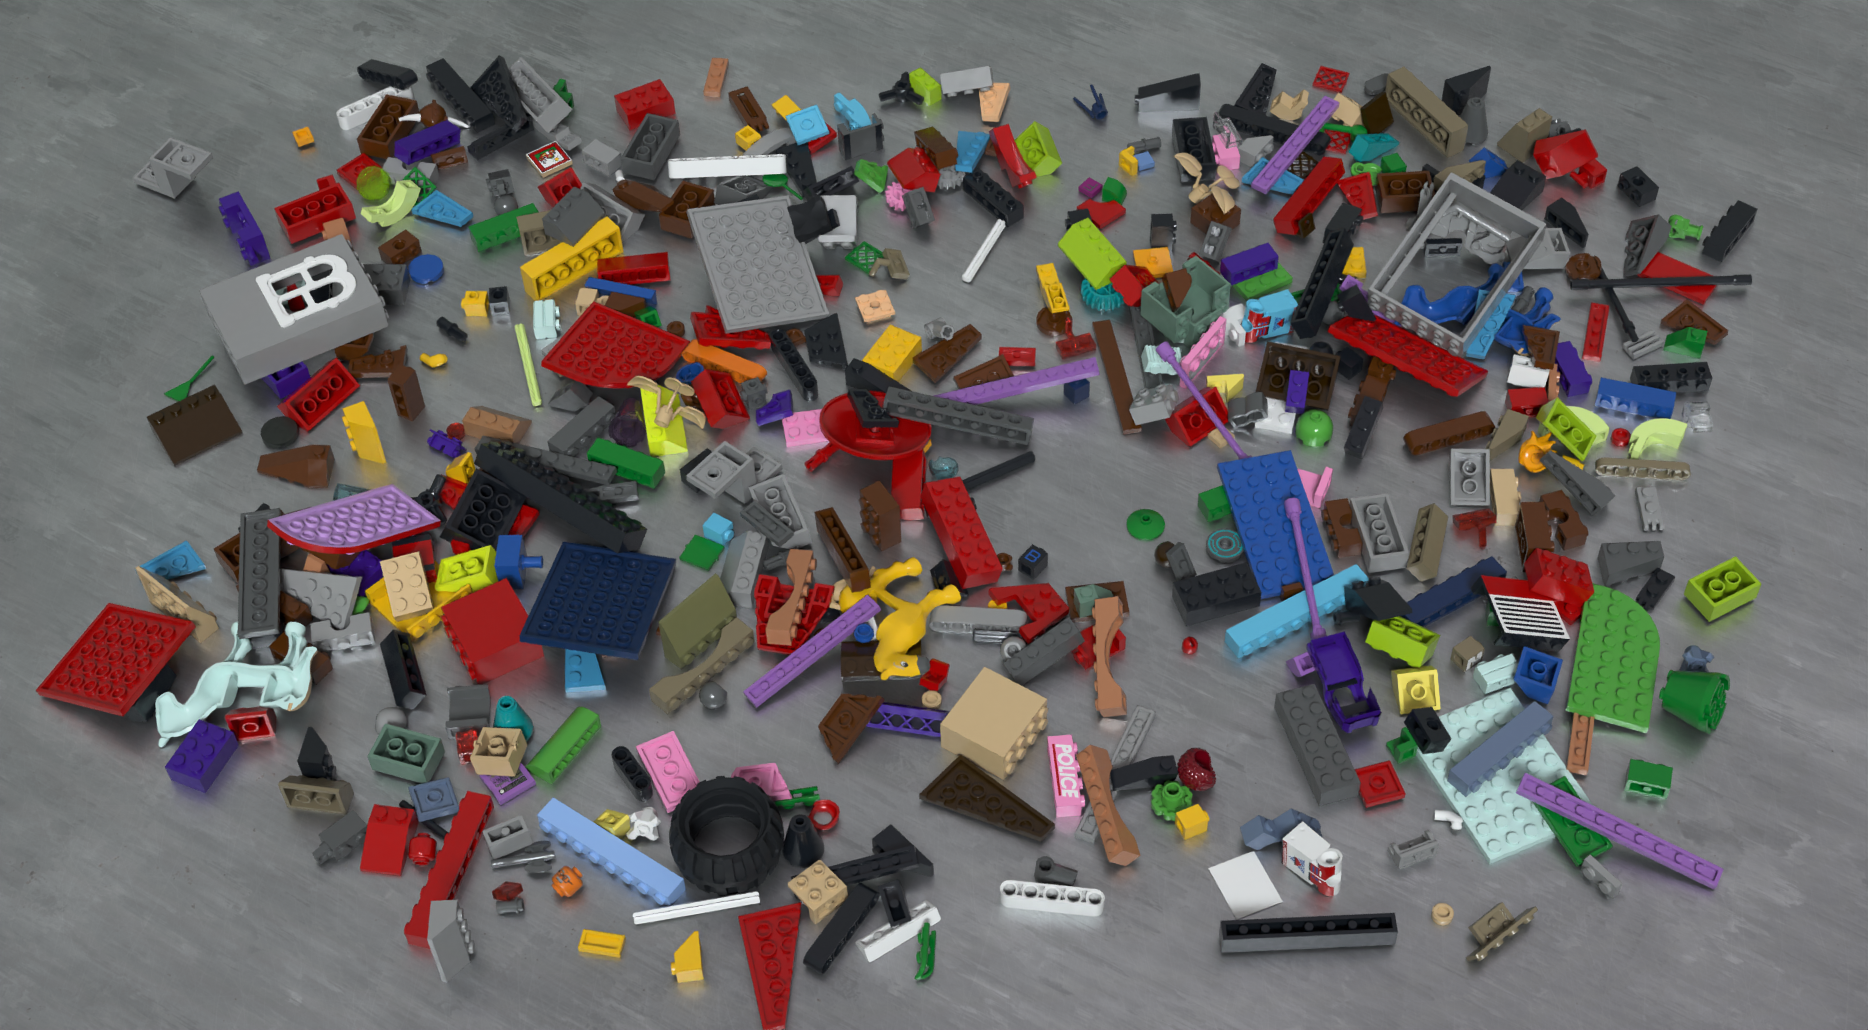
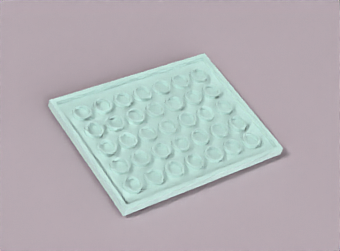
[1408,688,1594,864]

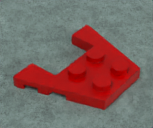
[988,583,1069,644]

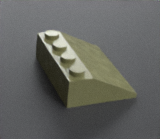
[658,573,737,670]

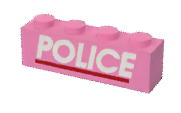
[1047,734,1085,818]

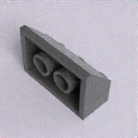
[542,186,605,247]

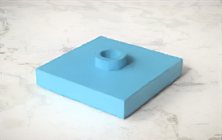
[786,105,829,145]

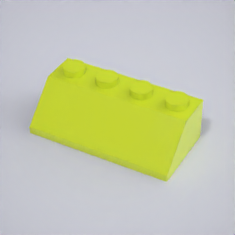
[640,385,688,457]

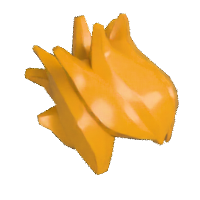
[1518,431,1557,473]

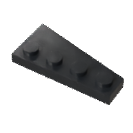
[1234,63,1277,115]
[776,142,817,197]

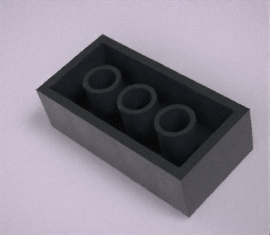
[1172,117,1216,182]
[1172,562,1262,626]

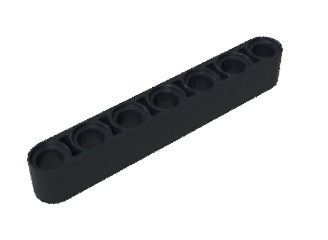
[1215,104,1331,156]

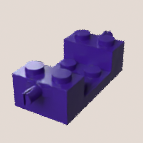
[218,191,271,266]

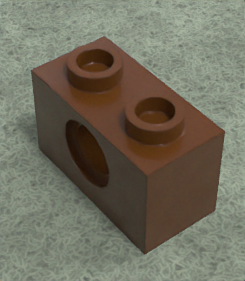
[378,229,422,264]

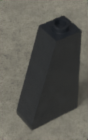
[1135,73,1201,112]

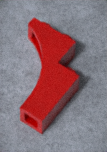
[989,124,1037,189]

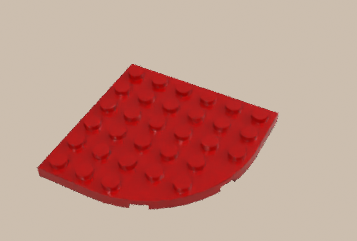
[541,301,690,388]

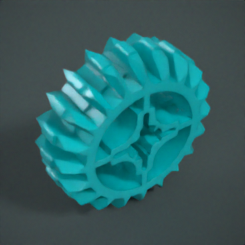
[1081,278,1125,311]

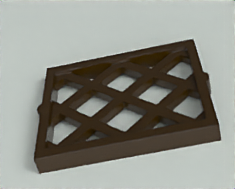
[1287,151,1319,179]

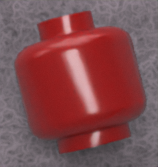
[408,833,437,866]

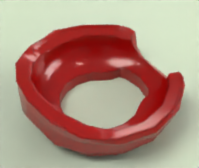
[807,799,840,830]

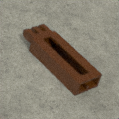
[728,86,769,132]

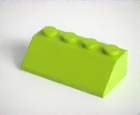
[1058,218,1127,290]

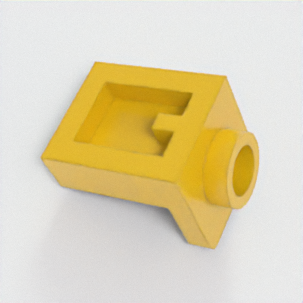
[1119,146,1138,176]

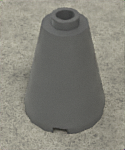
[1460,97,1488,145]

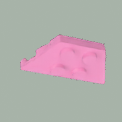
[731,763,792,801]

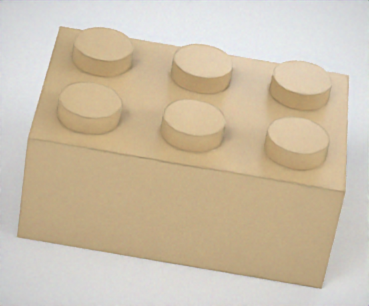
[380,551,434,622]

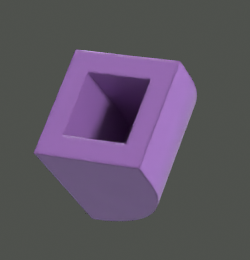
[1286,652,1316,677]

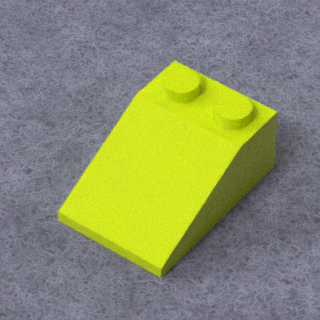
[435,545,498,593]

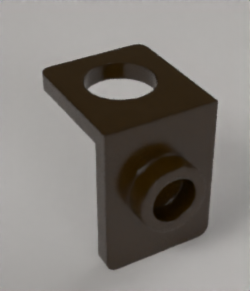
[1296,213,1316,239]

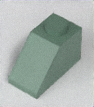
[1074,584,1114,618]

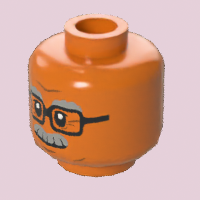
[551,866,583,897]

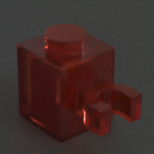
[456,729,478,765]

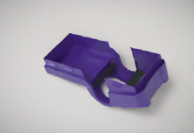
[1306,631,1382,733]

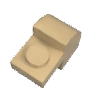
[1270,89,1309,120]

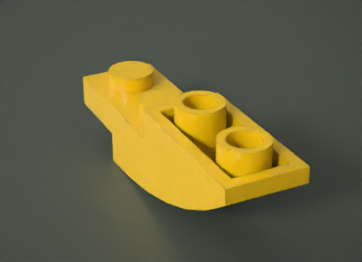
[1036,263,1070,313]

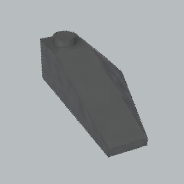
[1624,214,1672,277]

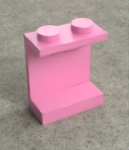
[1297,467,1333,508]

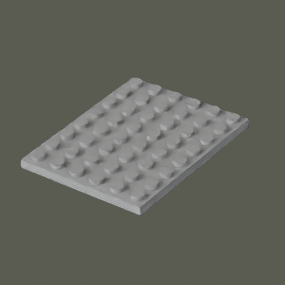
[687,195,829,334]

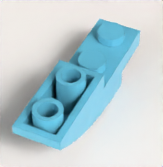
[834,92,871,131]

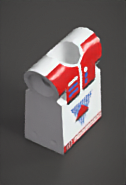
[1281,821,1343,896]

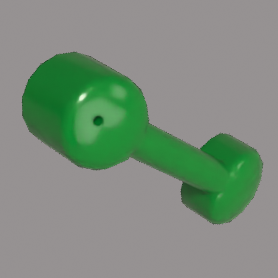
[1319,123,1367,142]

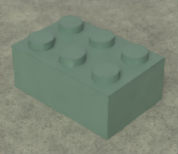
[367,723,445,783]

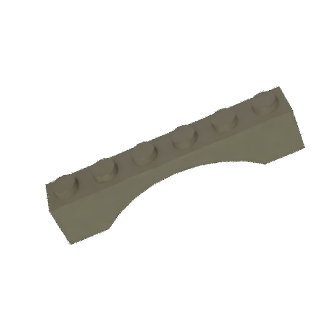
[649,617,755,714]

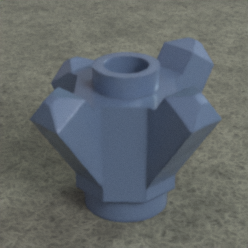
[1679,645,1714,672]

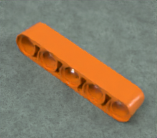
[682,339,767,383]

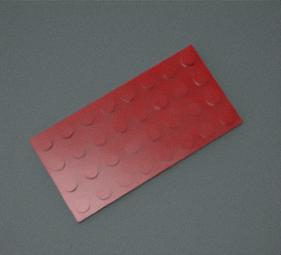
[1328,314,1488,397]

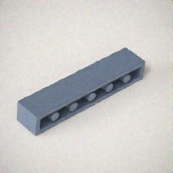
[1447,701,1554,797]

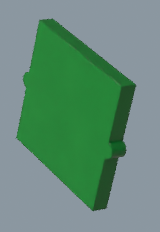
[679,535,725,571]

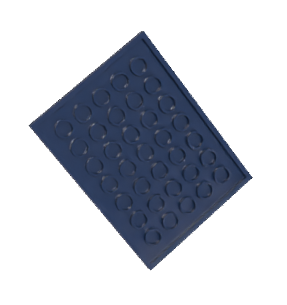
[519,542,676,660]

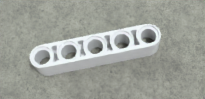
[336,85,415,130]
[1000,880,1105,917]

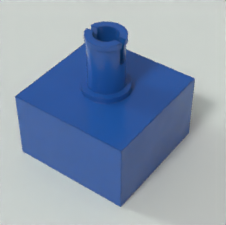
[494,535,543,589]

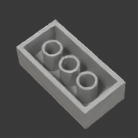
[1350,493,1409,573]

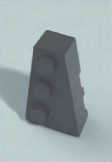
[1597,541,1664,588]

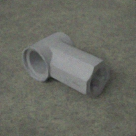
[924,317,955,341]

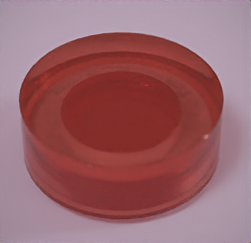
[446,423,466,440]

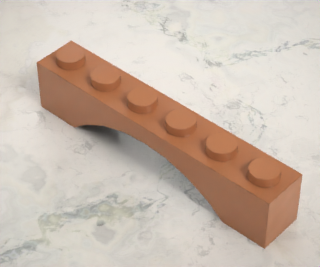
[766,549,817,646]
[1092,596,1127,717]
[1076,745,1141,866]

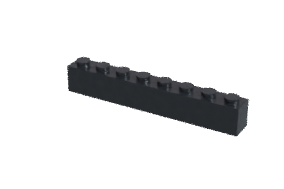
[1290,228,1354,339]
[1219,913,1398,953]

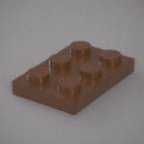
[1065,581,1130,623]

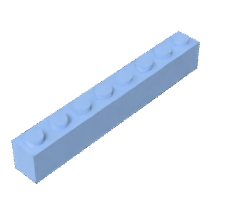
[537,797,686,906]

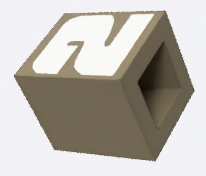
[1450,636,1485,672]

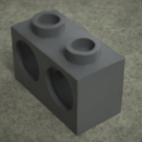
[902,187,935,229]

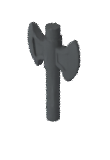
[491,841,555,873]

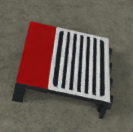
[1471,575,1570,651]

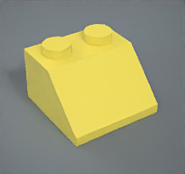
[1391,665,1441,714]

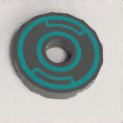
[1206,528,1244,563]

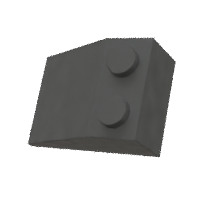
[714,175,773,205]

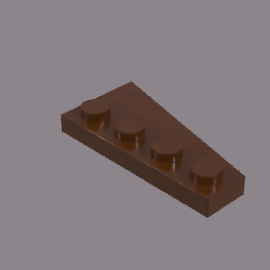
[913,324,982,383]

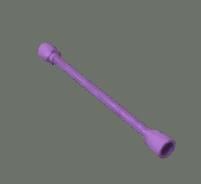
[1156,341,1252,459]
[1284,498,1327,640]

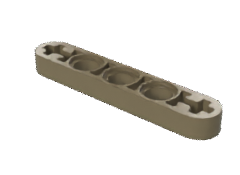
[1595,458,1691,480]

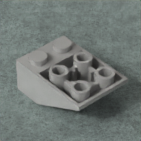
[1505,228,1570,269]

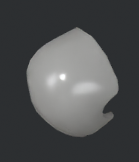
[375,707,407,734]

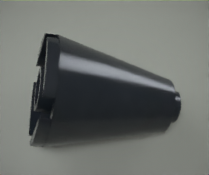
[782,814,824,868]

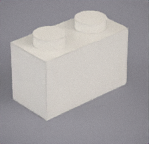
[1507,354,1550,388]

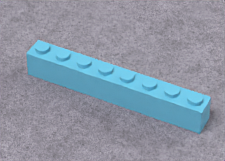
[1224,564,1369,658]

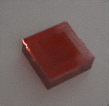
[492,881,523,901]

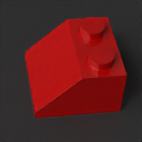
[537,167,582,207]
[225,706,276,741]

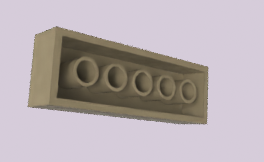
[1385,67,1468,158]

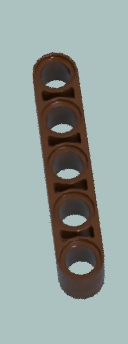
[1403,411,1495,455]

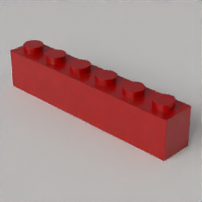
[1273,157,1345,235]

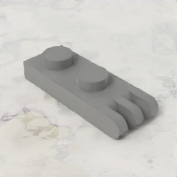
[1635,487,1664,531]

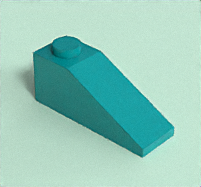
[1349,133,1400,162]

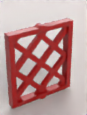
[1312,66,1350,93]
[1324,129,1351,154]

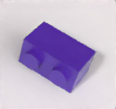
[1285,370,1309,414]

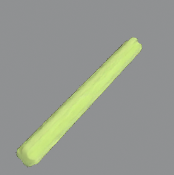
[515,323,542,407]

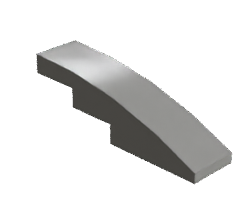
[531,116,582,151]

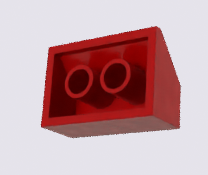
[887,147,941,192]
[691,369,750,429]
[1165,387,1229,447]

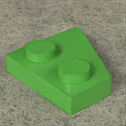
[854,159,888,193]

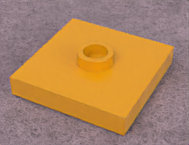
[1133,247,1173,278]

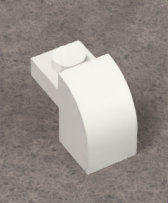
[1222,303,1246,346]

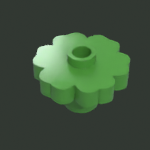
[1151,780,1193,821]

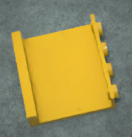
[365,560,472,641]

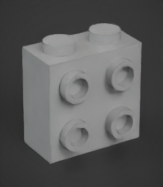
[1129,384,1179,425]

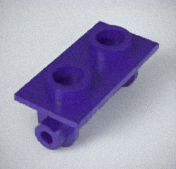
[427,429,467,458]

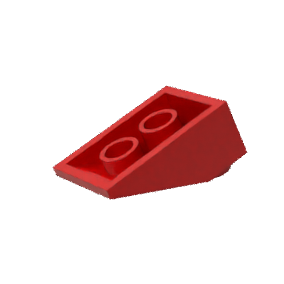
[1533,129,1598,179]
[1110,265,1159,307]
[360,804,419,876]

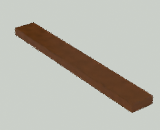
[1092,320,1142,435]

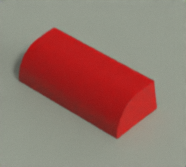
[597,252,670,285]
[891,449,927,521]

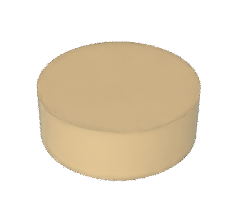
[921,690,942,709]
[1431,903,1454,926]

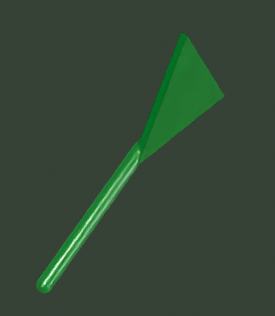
[164,355,214,401]

